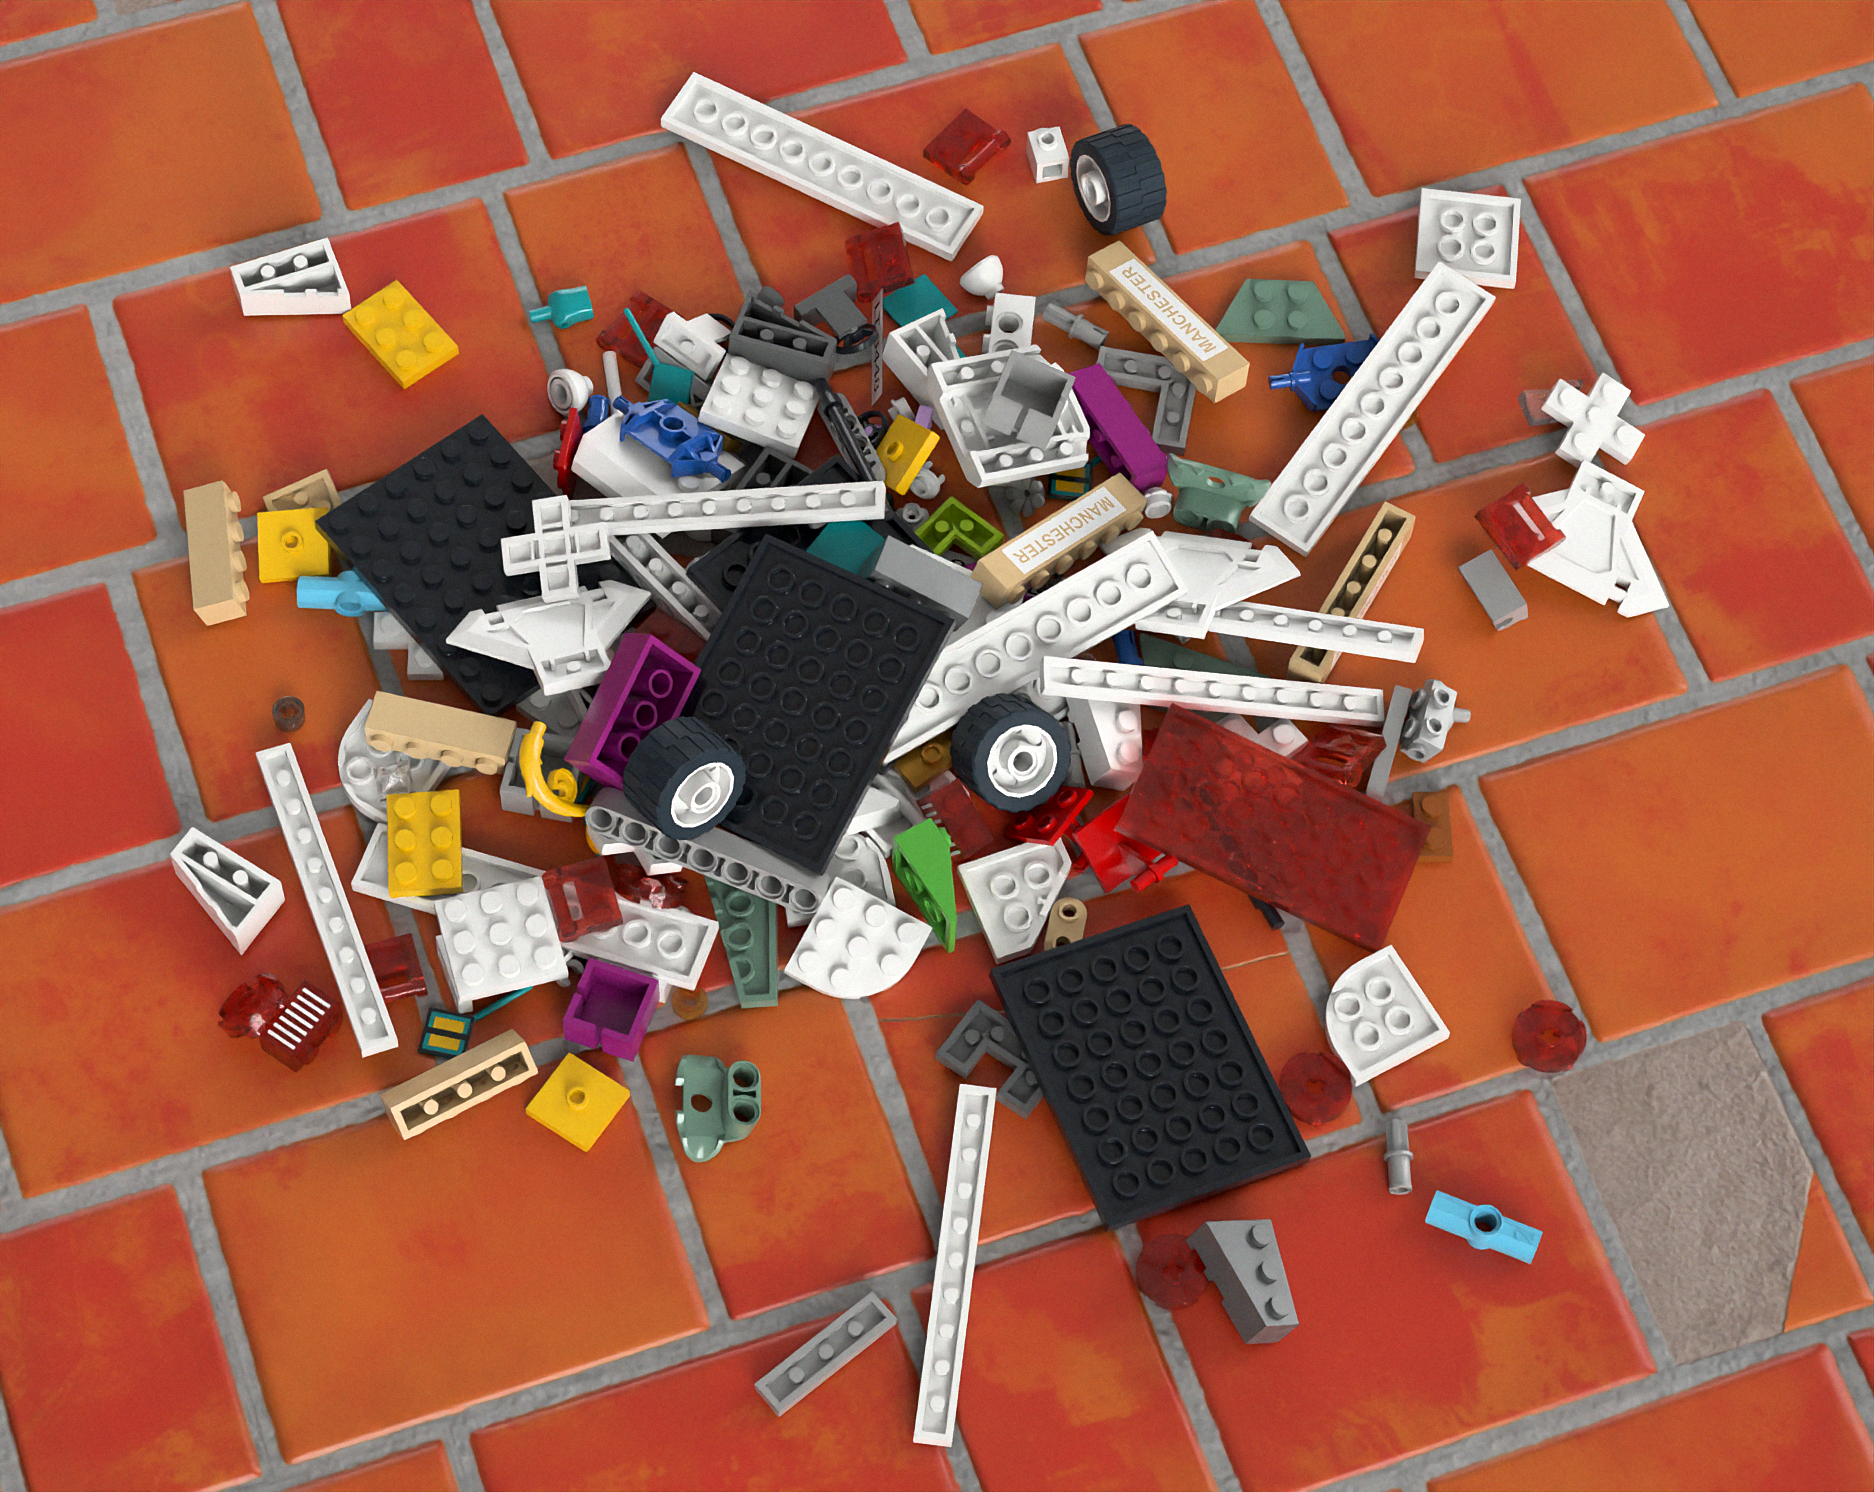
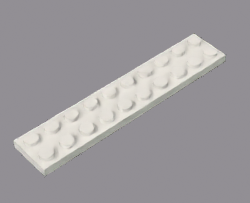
[661,72,984,262]
[1249,261,1496,558]
[882,530,1189,766]
[351,823,719,991]

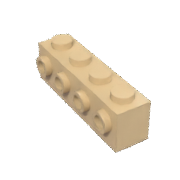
[183,480,249,626]
[365,691,517,775]
[379,1029,538,1140]

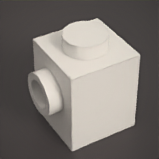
[1026,126,1070,183]

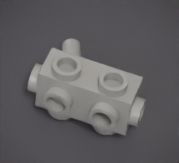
[1400,679,1471,763]

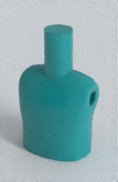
[529,285,594,329]

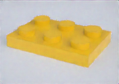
[342,280,459,390]
[387,789,463,899]

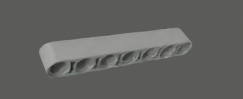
[585,787,830,914]

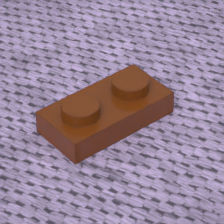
[1411,792,1453,862]

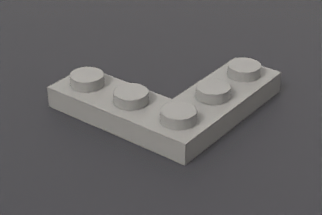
[1097,346,1196,456]

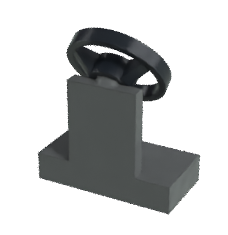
[794,274,879,355]

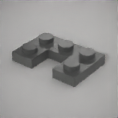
[935,1000,1044,1120]

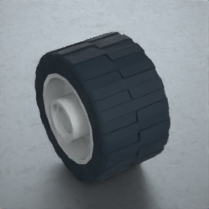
[1070,124,1167,236]
[950,693,1071,813]
[622,716,746,840]

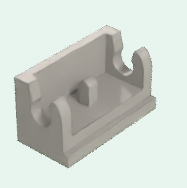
[1458,549,1528,631]

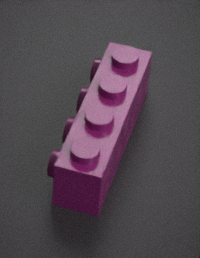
[1068,363,1168,493]

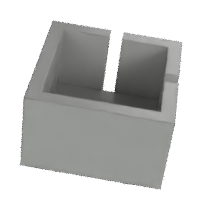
[981,350,1076,451]
[500,728,585,823]

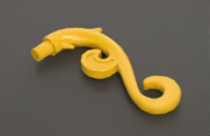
[519,721,600,855]

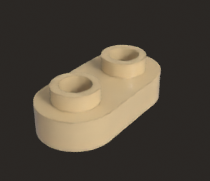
[1043,897,1087,952]

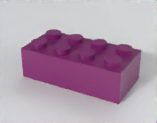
[564,633,701,792]

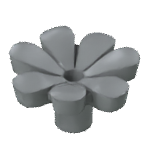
[1006,477,1045,517]

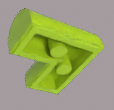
[914,496,1004,561]

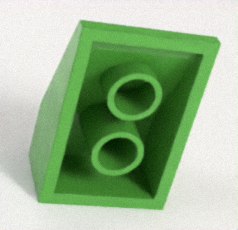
[892,817,957,954]

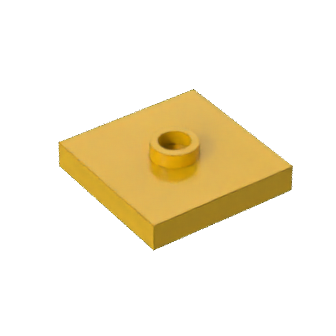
[875,414,940,496]
[257,507,331,583]
[526,1052,630,1153]

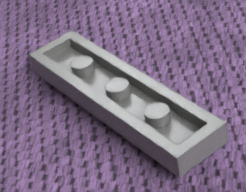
[754,1291,897,1417]

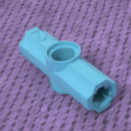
[297,571,389,617]
[1425,1190,1543,1264]

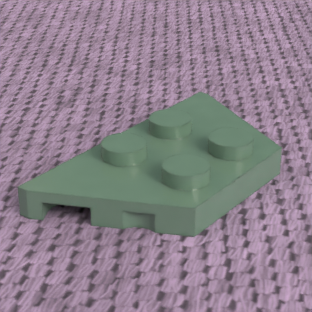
[1215,279,1345,346]
[1139,633,1269,728]

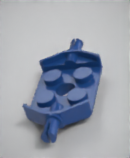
[1268,333,1379,412]
[613,395,731,483]

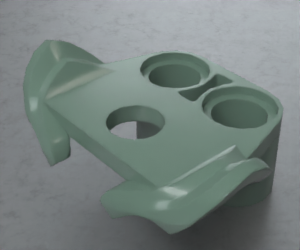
[1167,453,1271,536]
[675,1054,761,1163]

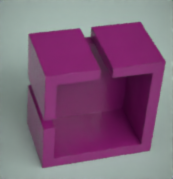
[562,957,660,1062]

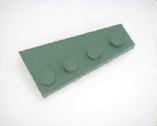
[704,875,778,1008]

